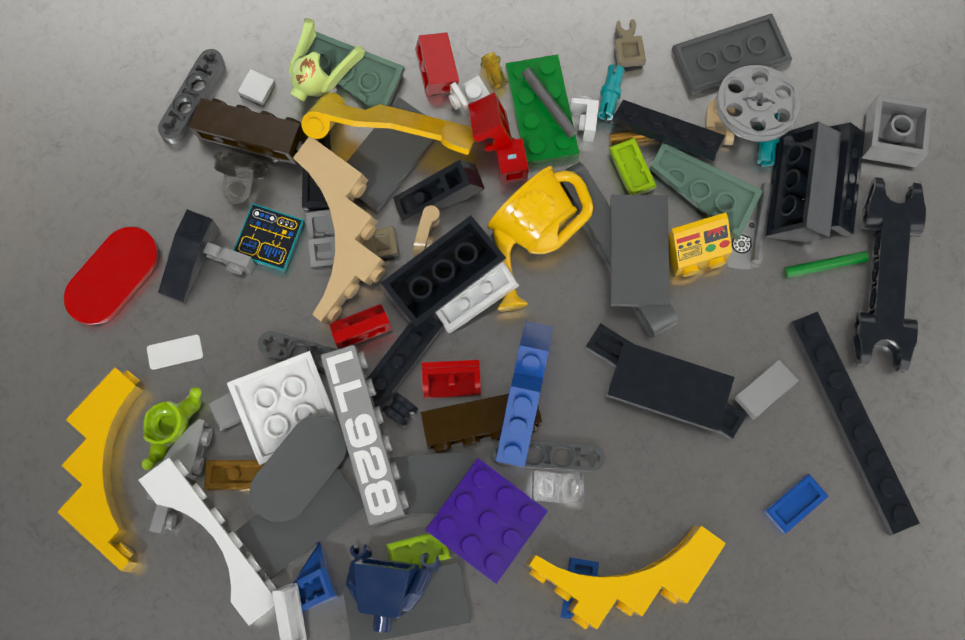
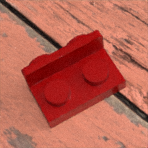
[330,304,392,349]

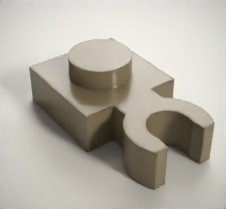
[614,19,646,67]
[362,226,400,259]

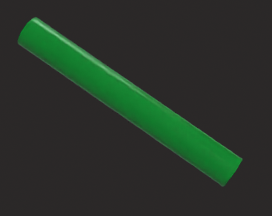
[784,251,869,278]

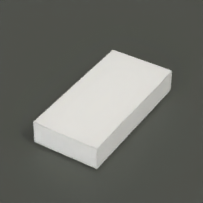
[272,583,307,640]

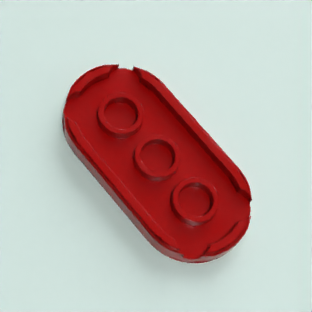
[64,227,159,326]

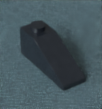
[393,159,485,222]
[158,209,220,304]

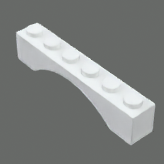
[139,458,277,626]

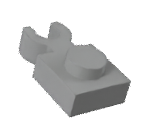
[203,242,256,275]

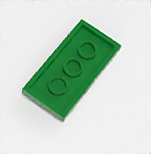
[505,54,580,166]

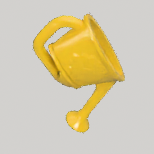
[487,166,593,312]

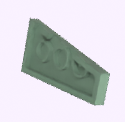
[295,31,405,108]
[650,143,763,241]

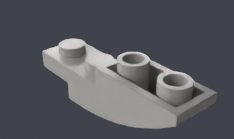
[146,419,212,536]

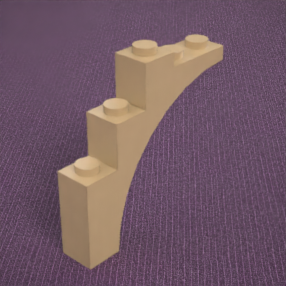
[293,137,387,324]

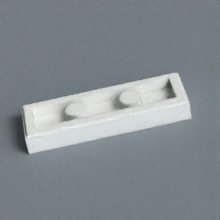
[436,262,520,334]

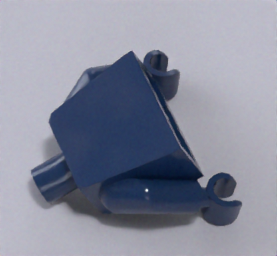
[346,544,441,633]

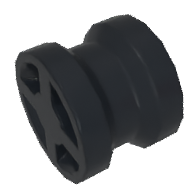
[382,392,419,428]

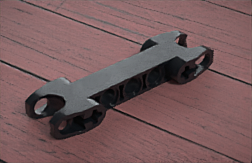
[852,177,926,373]

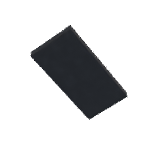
[606,341,735,433]

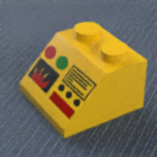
[668,212,732,277]

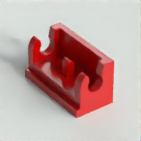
[415,32,459,97]
[468,92,513,151]
[422,360,481,399]

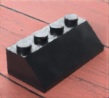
[766,122,842,242]
[381,215,506,328]

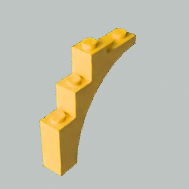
[525,526,726,630]

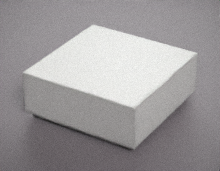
[238,69,276,106]

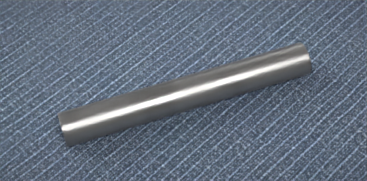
[522,68,577,138]
[751,182,773,264]

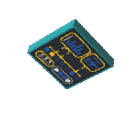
[233,203,305,273]

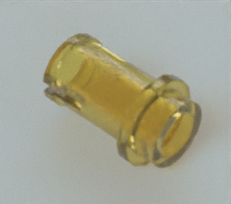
[480,52,508,89]

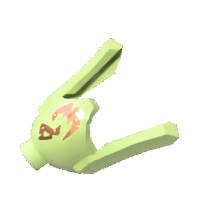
[288,18,365,101]

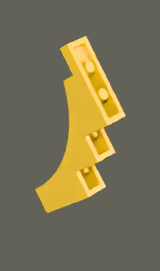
[57,368,143,572]

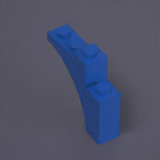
[496,321,554,467]

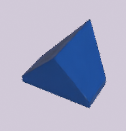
[292,542,340,612]

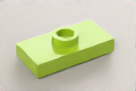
[609,138,657,195]
[385,533,451,567]

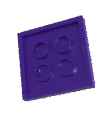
[424,458,548,584]

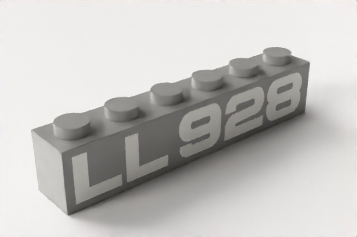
[321,345,409,526]

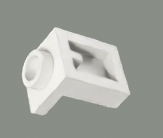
[448,76,490,116]
[570,96,599,142]

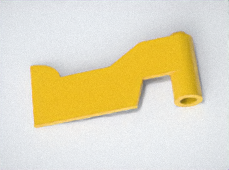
[301,92,475,155]

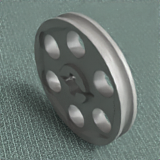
[716,65,801,142]

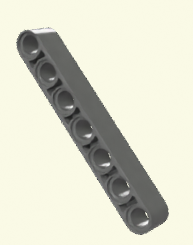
[560,162,679,337]

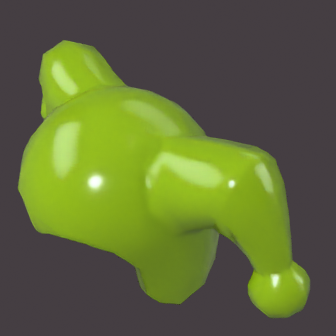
[141,386,202,470]

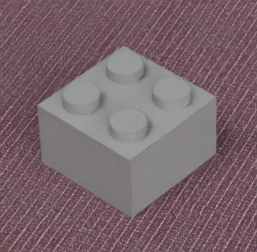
[862,95,933,167]

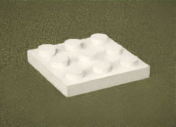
[227,351,338,465]

